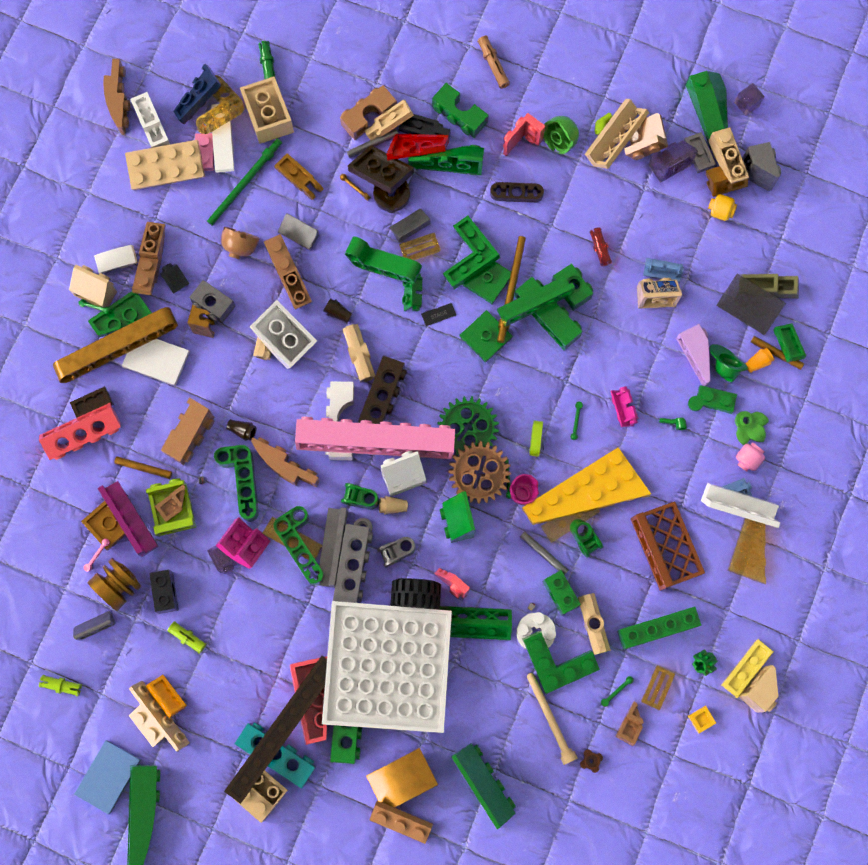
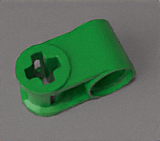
[341,483,379,510]
[570,519,603,558]

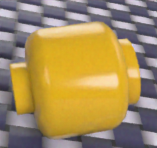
[708,194,737,221]

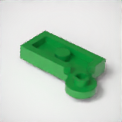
[688,385,737,414]

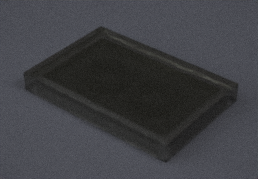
[716,273,786,335]

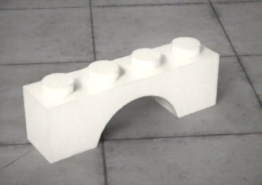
[325,381,354,461]

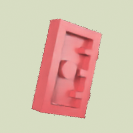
[503,113,545,156]

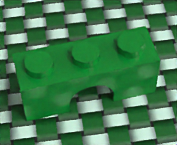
[432,83,489,138]

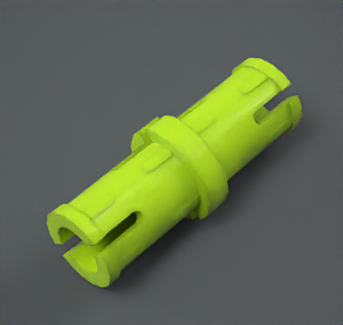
[167,621,207,654]
[39,675,82,696]

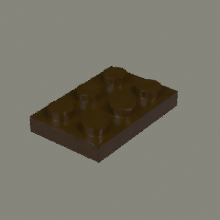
[347,145,414,194]

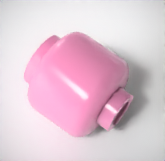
[736,442,765,472]

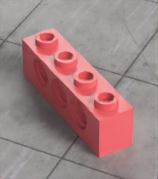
[39,403,121,460]

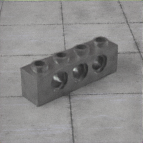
[333,524,373,603]

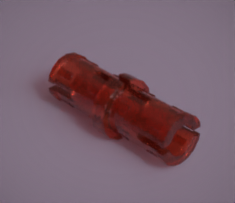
[589,228,612,266]

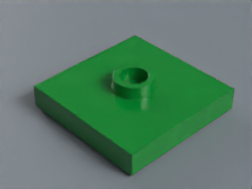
[462,262,511,304]
[459,310,513,363]

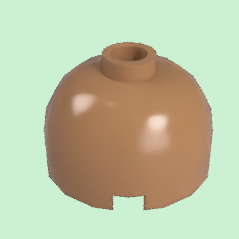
[221,226,259,259]

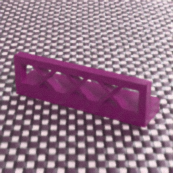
[97,481,159,557]

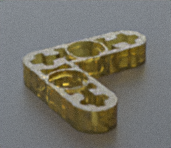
[196,75,244,134]

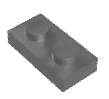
[683,132,716,173]

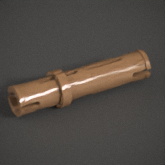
[477,35,510,89]

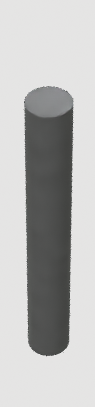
[346,129,398,158]
[520,532,569,575]

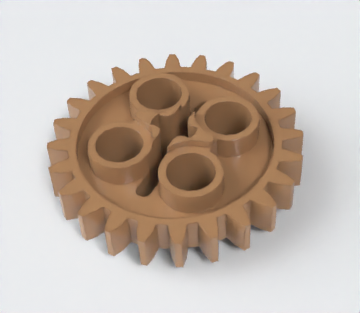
[448,441,511,504]

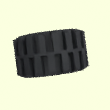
[390,578,441,610]

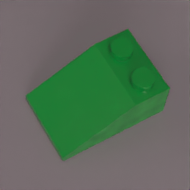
[439,491,475,543]

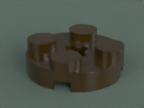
[373,181,410,213]

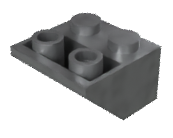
[742,142,781,191]

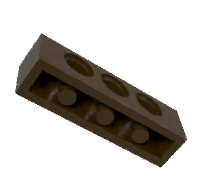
[358,356,407,424]

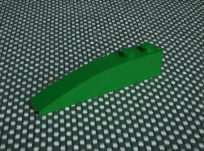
[127,765,160,865]

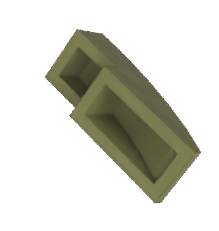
[739,274,799,299]

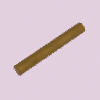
[751,336,804,370]
[115,456,172,479]

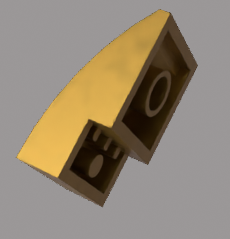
[367,748,438,808]

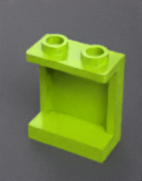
[146,478,196,537]

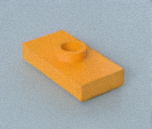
[146,675,187,718]

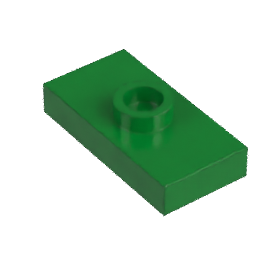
[773,323,806,363]

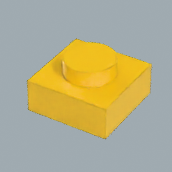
[688,706,716,733]

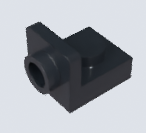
[160,263,189,294]

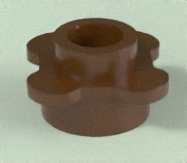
[580,749,603,773]

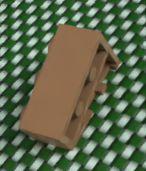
[161,397,215,465]

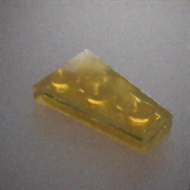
[727,518,766,584]

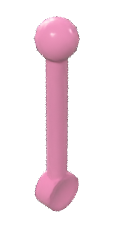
[84,538,110,572]

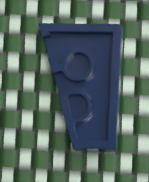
[173,64,222,124]

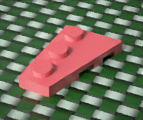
[434,568,470,599]

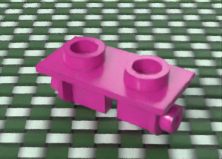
[610,386,639,427]

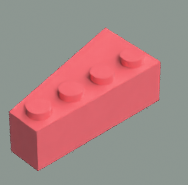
[289,656,327,745]

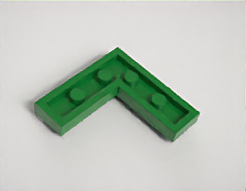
[443,216,500,290]
[522,631,600,694]

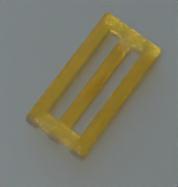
[399,233,441,260]
[641,665,675,710]

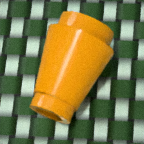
[745,348,774,373]

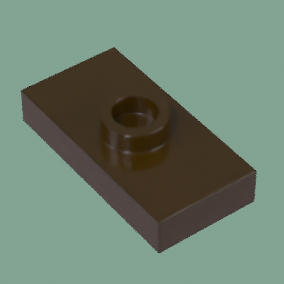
[70,386,114,418]

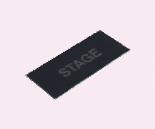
[421,303,456,326]

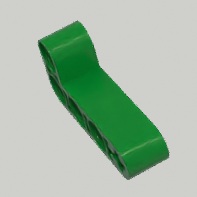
[345,236,422,284]
[214,445,259,522]
[273,506,324,585]

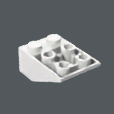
[381,451,426,497]

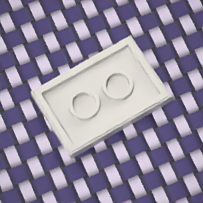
[122,339,190,386]

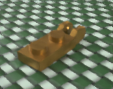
[274,153,323,200]

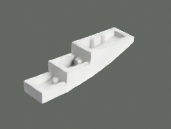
[130,92,170,148]
[211,103,234,173]

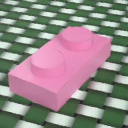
[195,133,214,171]

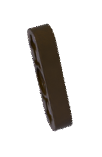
[490,182,544,203]

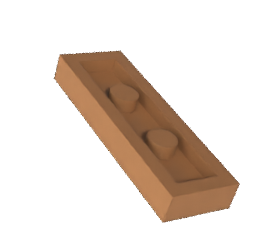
[369,800,433,844]

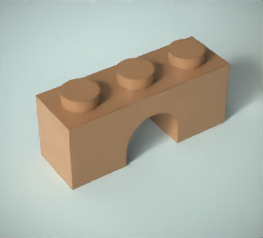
[340,85,397,141]

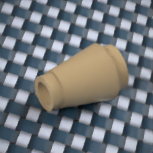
[379,496,408,515]

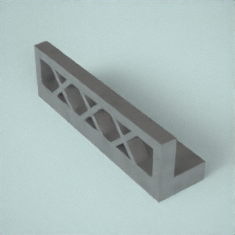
[317,507,348,588]

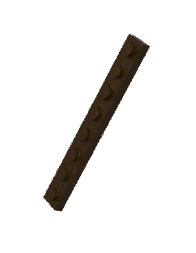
[224,656,327,804]

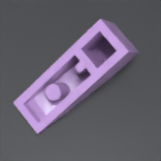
[676,324,710,386]

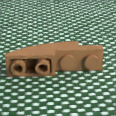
[103,59,130,135]
[132,222,166,295]
[264,234,312,310]
[251,437,320,487]

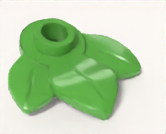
[735,411,769,445]

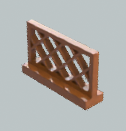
[630,501,705,591]

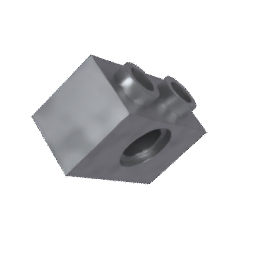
[189,280,235,323]

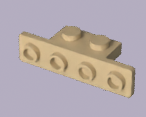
[129,681,190,752]

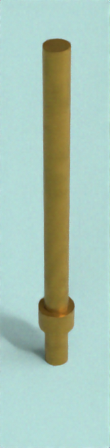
[497,236,526,343]

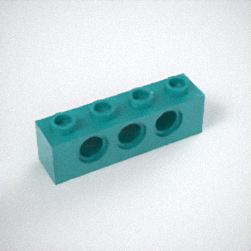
[235,722,316,789]

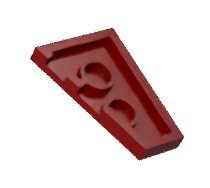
[386,134,449,160]

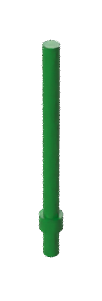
[207,138,282,226]

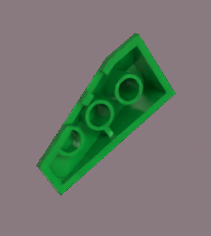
[686,71,728,149]
[408,145,484,175]

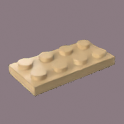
[125,140,205,190]

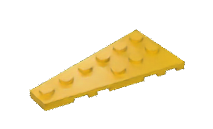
[522,447,651,525]

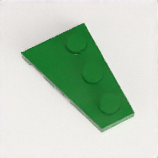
[88,291,152,338]

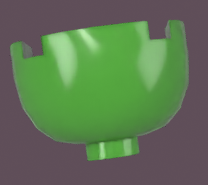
[543,116,579,154]

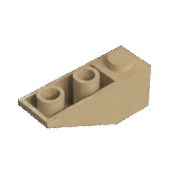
[708,127,749,184]

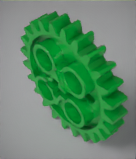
[437,396,499,458]

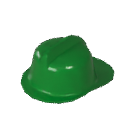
[709,344,748,382]

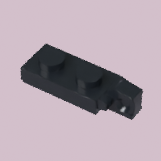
[399,114,451,138]

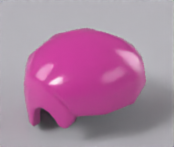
[510,474,539,506]

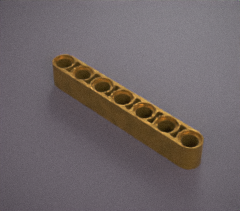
[53,307,178,383]

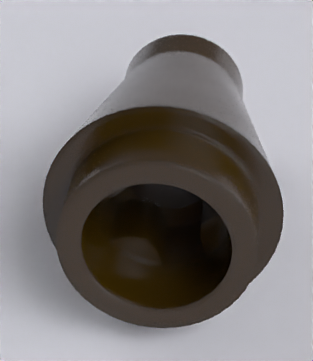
[323,298,352,323]
[226,419,257,441]

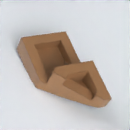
[154,485,185,522]
[615,701,644,746]

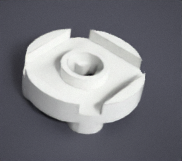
[516,612,556,650]

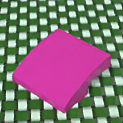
[216,517,270,569]

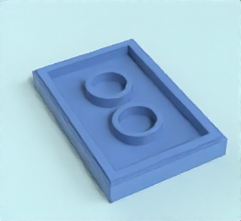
[74,740,141,814]

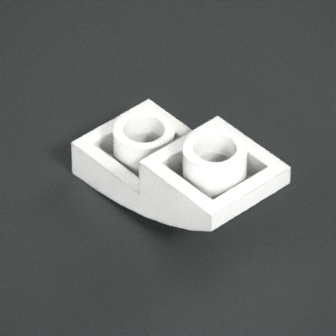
[94,245,138,274]

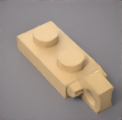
[365,100,414,140]

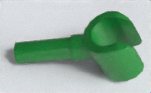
[659,418,686,430]

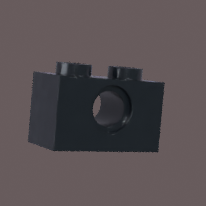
[149,569,179,614]

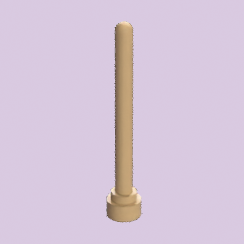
[527,673,578,765]

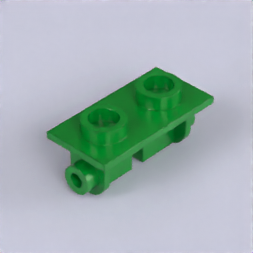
[402,273,423,311]

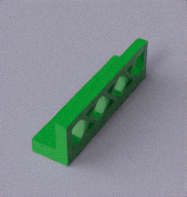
[497,276,575,327]
[438,606,512,640]

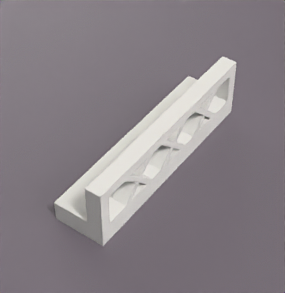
[701,483,780,528]

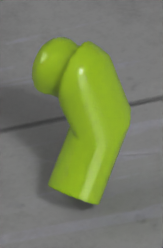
[594,113,612,136]

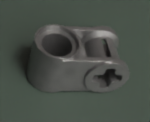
[377,537,416,567]

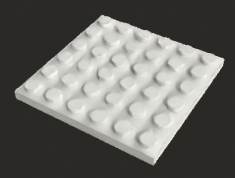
[322,601,452,733]

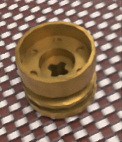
[87,558,141,611]

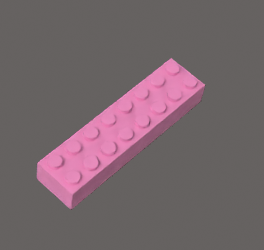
[295,417,455,459]

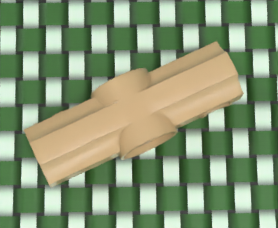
[342,324,375,383]
[578,593,611,655]

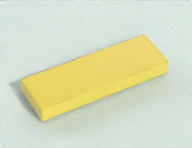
[721,639,774,698]

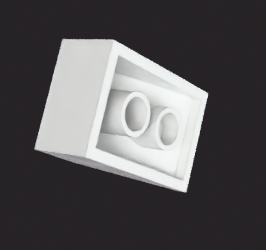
[250,300,317,369]

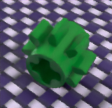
[692,649,718,676]

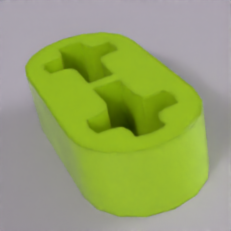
[529,420,543,457]

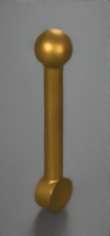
[340,174,370,201]

